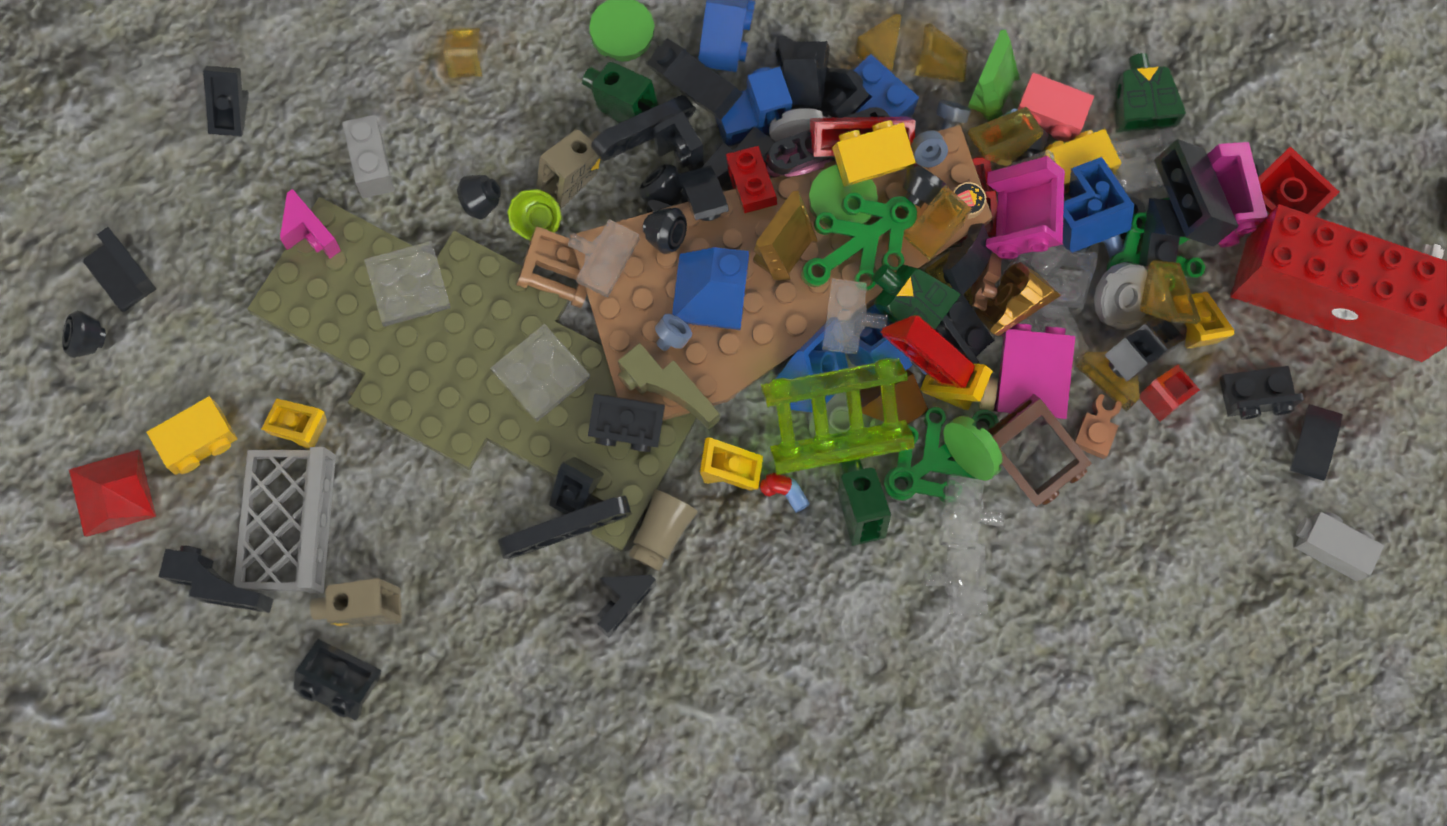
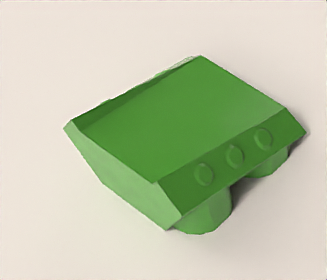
[968,29,1020,121]

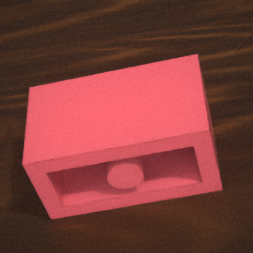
[1017,73,1094,142]

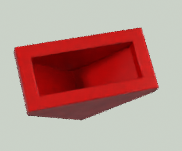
[1138,364,1200,422]

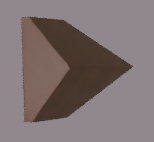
[857,369,928,430]

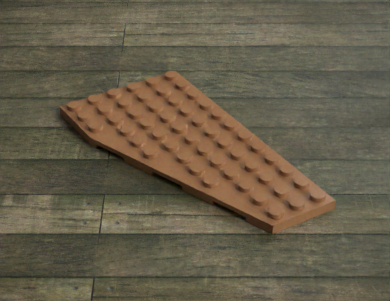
[570,125,992,421]

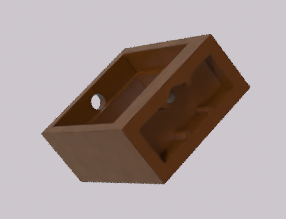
[988,394,1092,507]

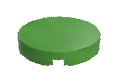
[589,0,655,62]
[809,165,878,229]
[943,416,1003,481]

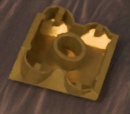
[753,191,818,280]
[975,262,1062,336]

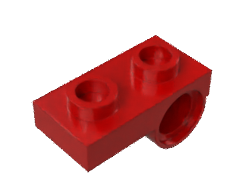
[726,146,777,214]

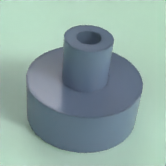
[936,100,971,130]
[911,131,948,167]
[655,314,692,351]

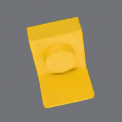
[1174,291,1234,349]
[920,364,993,410]
[261,398,327,450]
[700,437,763,491]

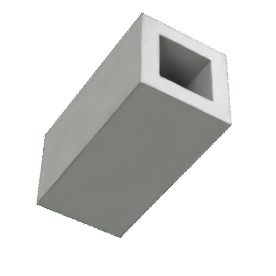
[1294,512,1384,581]

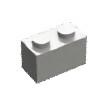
[342,115,395,199]

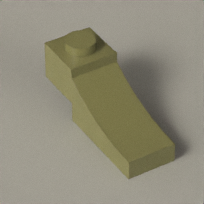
[618,343,720,430]

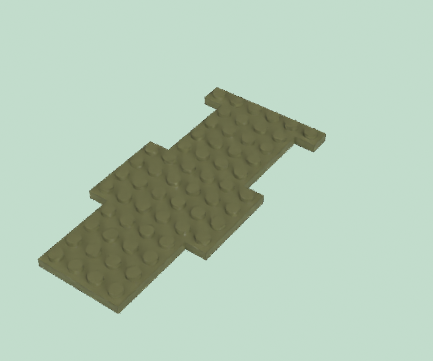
[247,197,697,552]

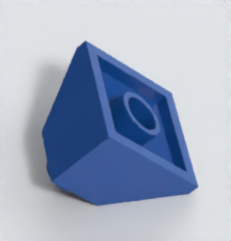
[672,247,749,330]
[775,318,851,413]

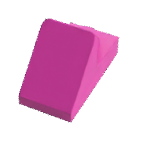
[280,189,341,259]

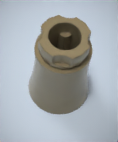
[629,489,698,571]

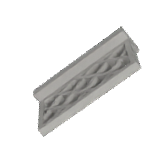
[233,447,336,594]

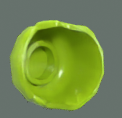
[507,189,562,241]

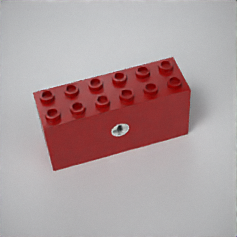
[1230,204,1447,362]

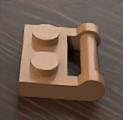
[516,226,587,308]

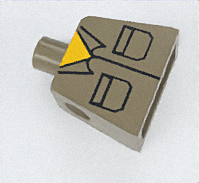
[536,130,600,210]
[310,578,402,628]

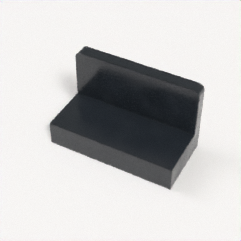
[83,227,156,312]

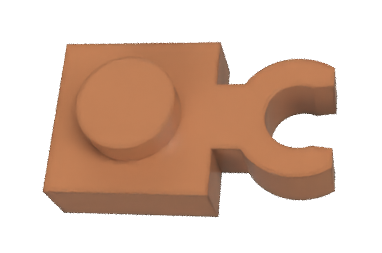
[971,252,1002,311]
[1074,394,1122,459]

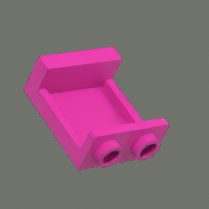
[1207,142,1268,248]
[986,156,1065,259]
[994,323,1075,419]

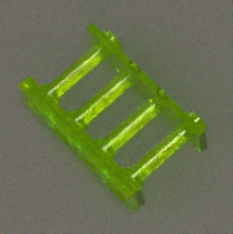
[761,358,915,475]

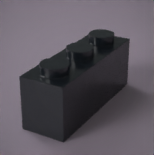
[1154,139,1238,247]

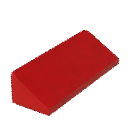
[810,116,916,157]
[880,315,975,388]

